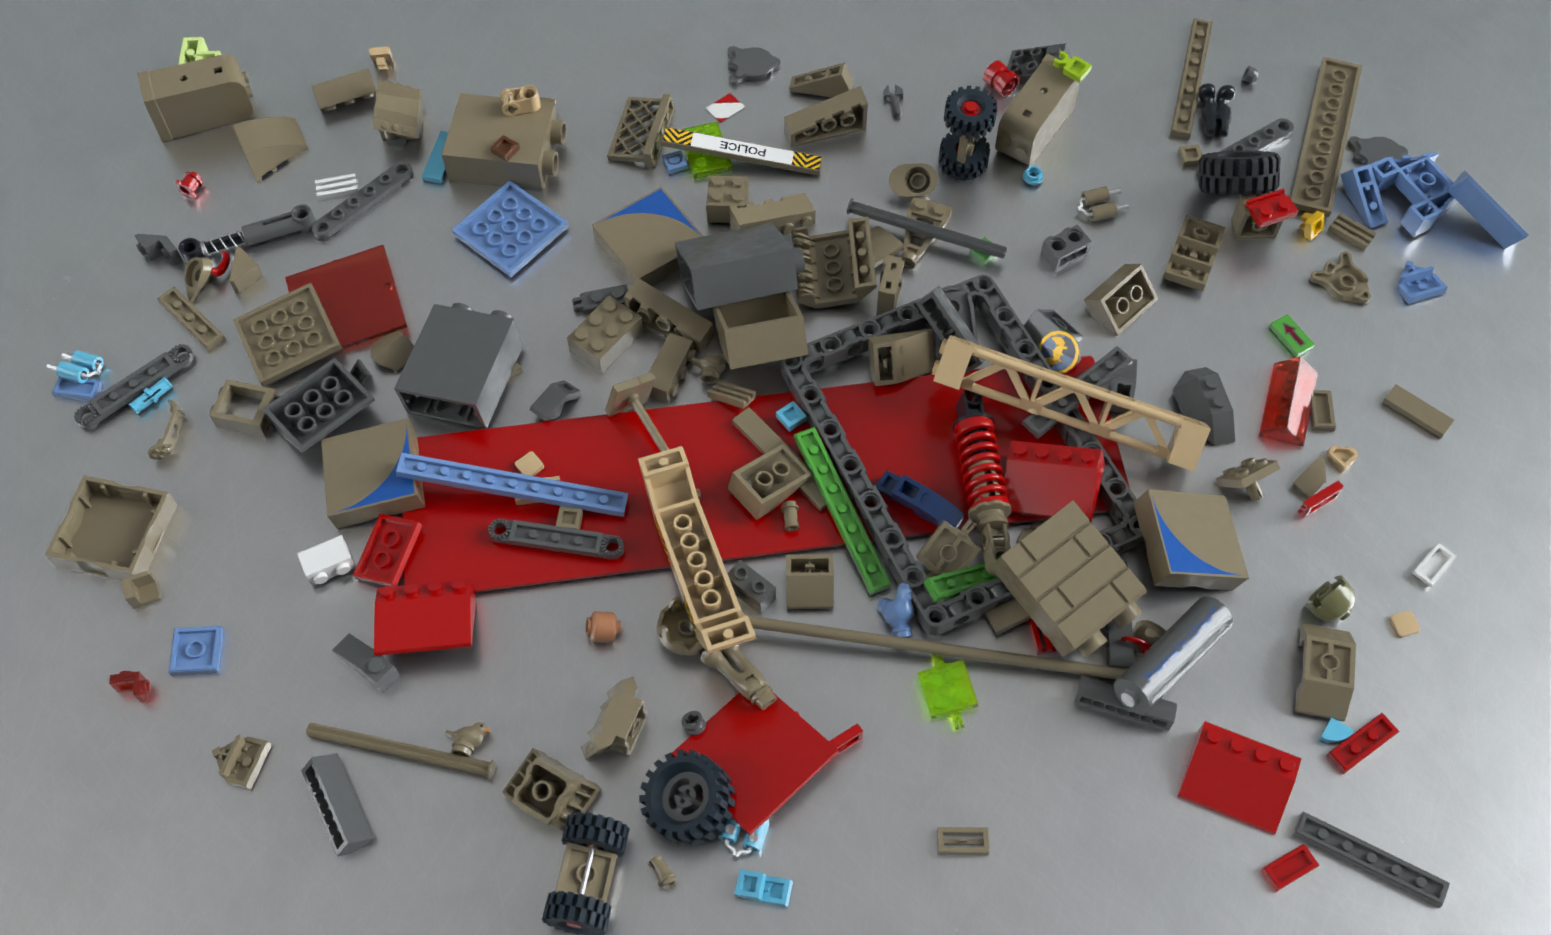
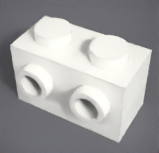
[297,535,356,586]

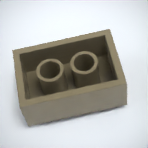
[567,296,644,374]

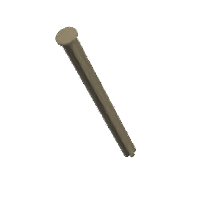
[306,723,496,780]

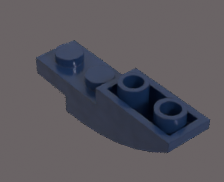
[875,470,965,528]

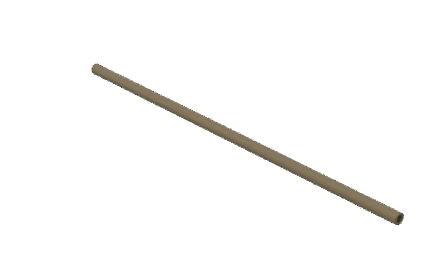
[746,615,1173,688]

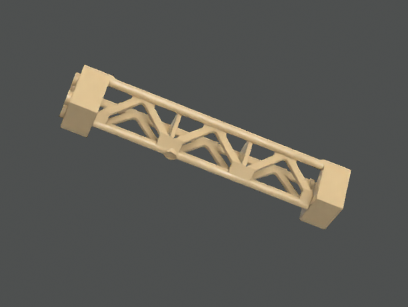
[931,335,1211,472]

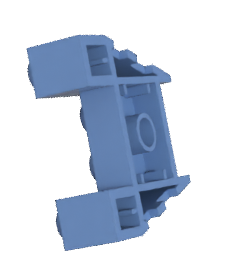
[1371,152,1457,237]

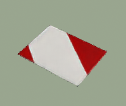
[706,93,745,123]

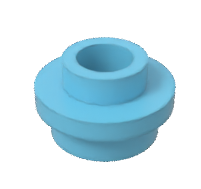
[1023,166,1044,185]

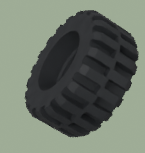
[1198,150,1280,195]

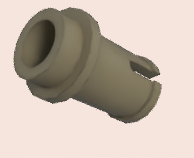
[781,501,800,532]
[648,855,677,890]

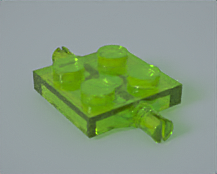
[918,654,978,730]

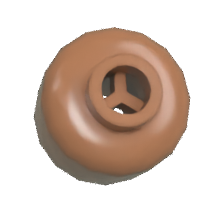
[586,611,621,643]

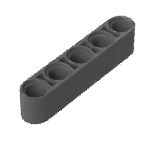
[1104,561,1134,669]

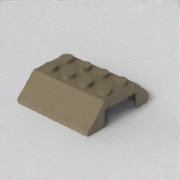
[791,216,877,309]

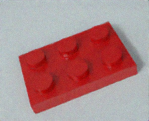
[353,514,422,587]

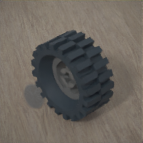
[639,750,735,847]

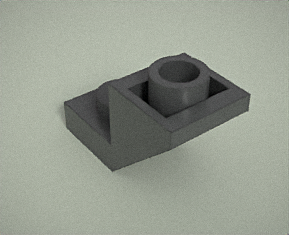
[135,234,183,265]
[530,380,580,421]

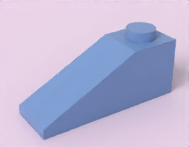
[1340,164,1388,229]

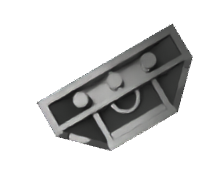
[1173,367,1235,446]

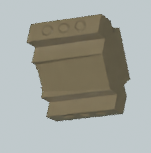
[372,80,424,140]
[581,677,647,759]
[502,748,601,831]

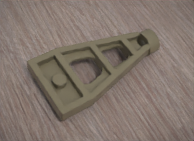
[901,196,953,269]

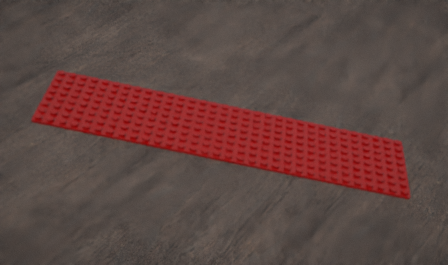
[403,356,1130,593]

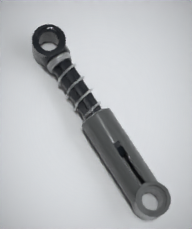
[178,204,316,264]

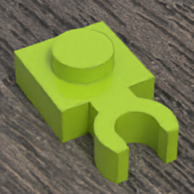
[1053,51,1092,83]

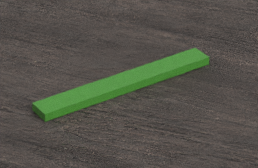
[794,427,892,595]

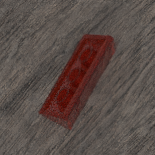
[1259,356,1318,447]

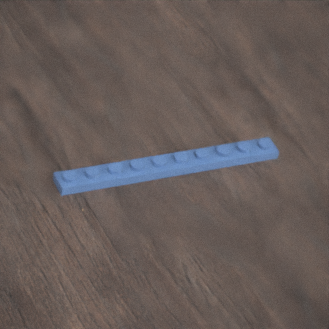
[396,453,628,517]

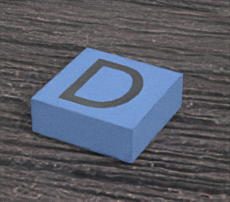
[662,150,688,175]

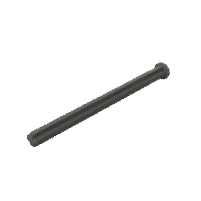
[847,198,1007,259]

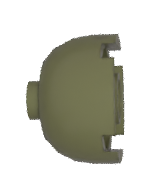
[1305,575,1355,621]

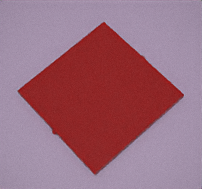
[672,692,839,836]

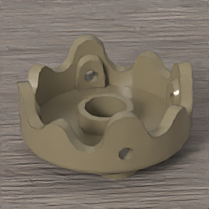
[656,597,705,656]

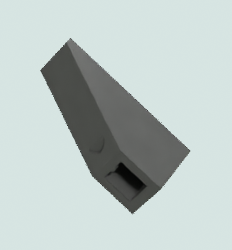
[1109,359,1137,414]

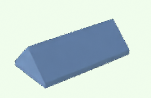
[1447,171,1529,249]

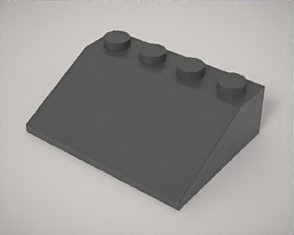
[262,358,375,453]

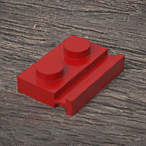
[1244,189,1299,228]

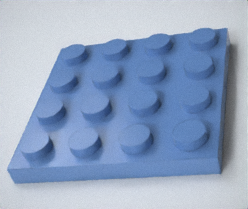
[452,180,569,278]

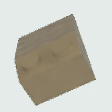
[728,444,812,520]

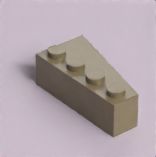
[784,86,868,148]
[730,193,816,235]

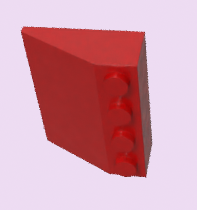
[1004,441,1105,523]
[374,579,476,656]
[1178,721,1302,835]

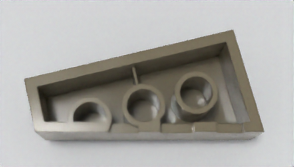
[624,278,714,354]

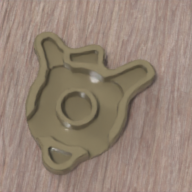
[1310,251,1371,304]

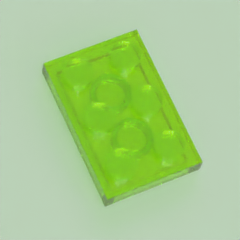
[681,121,733,179]

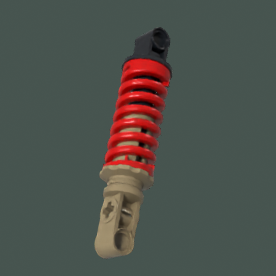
[952,389,1011,576]

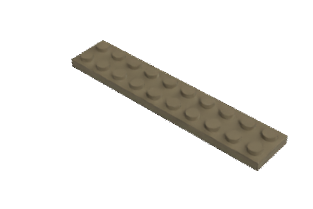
[1290,56,1362,217]

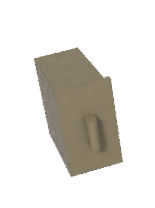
[713,291,808,370]

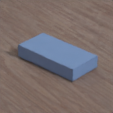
[52,377,104,402]

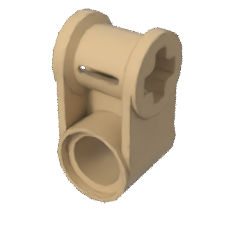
[500,85,541,116]

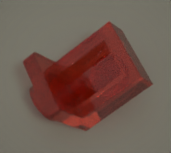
[109,671,150,702]

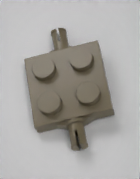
[916,519,981,578]

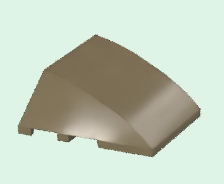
[232,117,308,182]

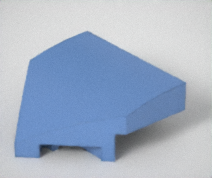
[1397,261,1447,304]

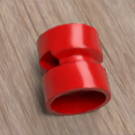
[983,60,1020,97]

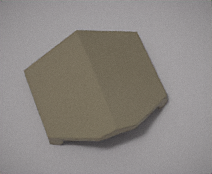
[371,328,414,373]

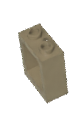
[209,379,280,437]

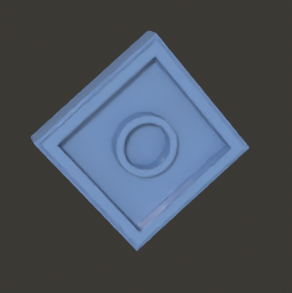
[168,626,224,675]

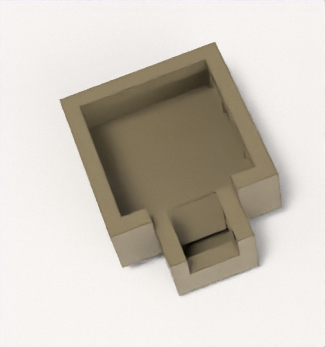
[876,255,905,316]

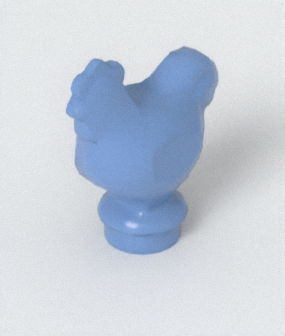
[877,583,914,638]

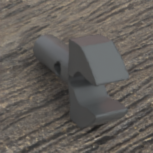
[883,85,903,117]

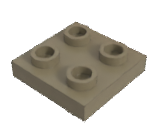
[1216,458,1280,501]

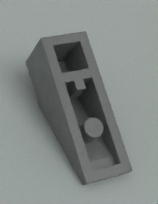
[332,633,400,693]

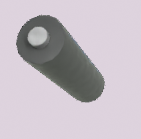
[1114,596,1233,714]

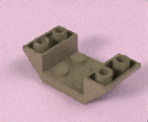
[1295,623,1356,722]

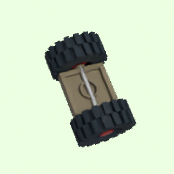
[938,86,998,180]
[542,812,630,935]

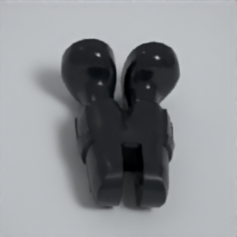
[1198,83,1235,138]

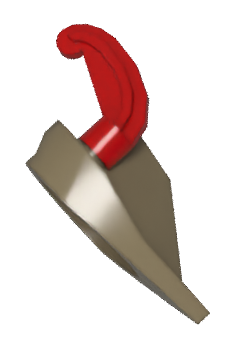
[184,251,230,303]
[1121,620,1166,657]

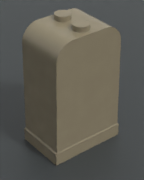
[137,54,253,143]
[995,54,1080,166]

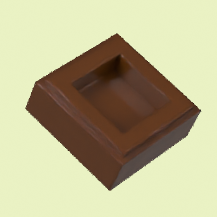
[490,135,520,161]

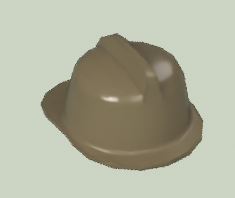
[889,163,938,197]

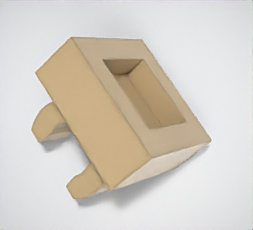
[369,46,393,70]

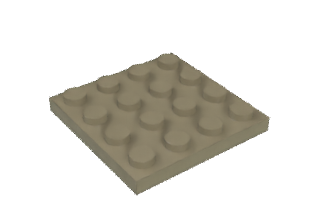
[233,282,343,387]

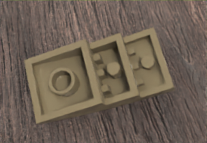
[1163,215,1226,291]

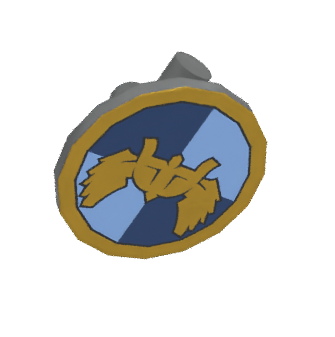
[1038,331,1081,374]

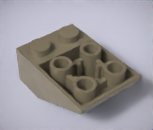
[868,329,934,386]

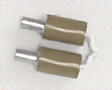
[1077,186,1129,222]

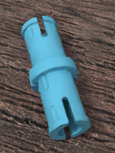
[128,377,173,415]

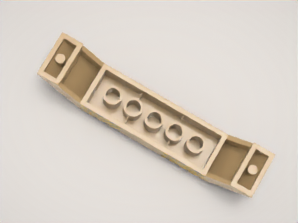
[638,446,756,654]

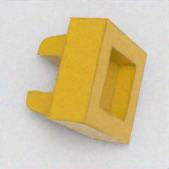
[1299,211,1324,240]

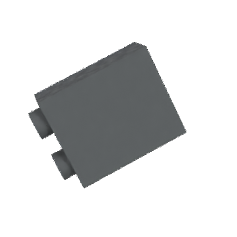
[675,222,805,310]
[394,303,524,429]

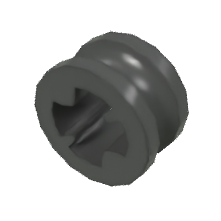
[681,711,706,736]

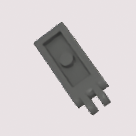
[572,284,628,314]

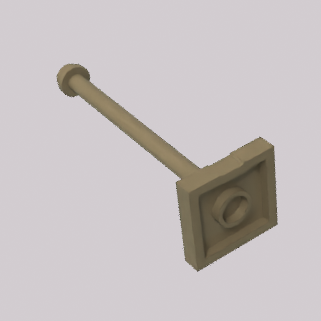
[605,372,702,501]

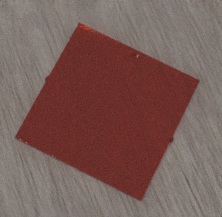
[285,245,408,350]

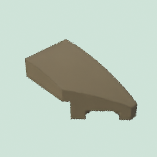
[1293,455,1327,498]

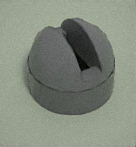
[1242,66,1259,83]

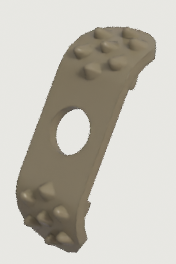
[148,399,185,460]

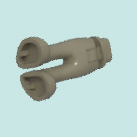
[701,644,777,710]

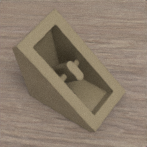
[229,247,264,293]

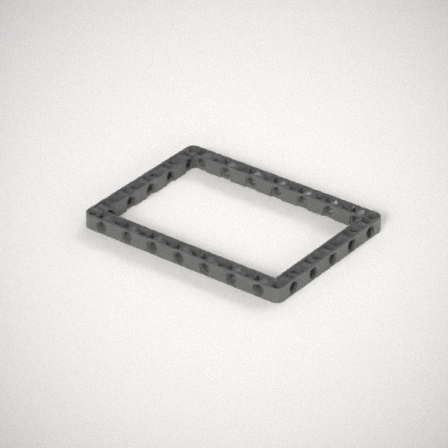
[781,274,1145,636]

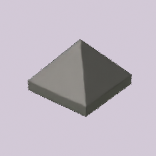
[350,359,371,386]

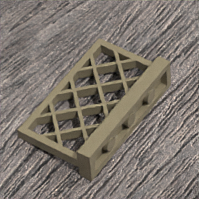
[607,94,675,168]

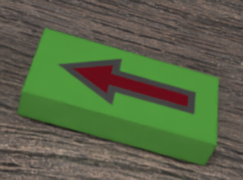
[1269,314,1315,358]

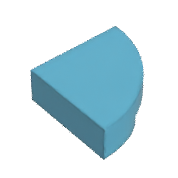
[1319,718,1354,743]

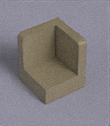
[121,570,161,609]

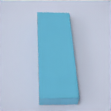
[422,131,448,184]

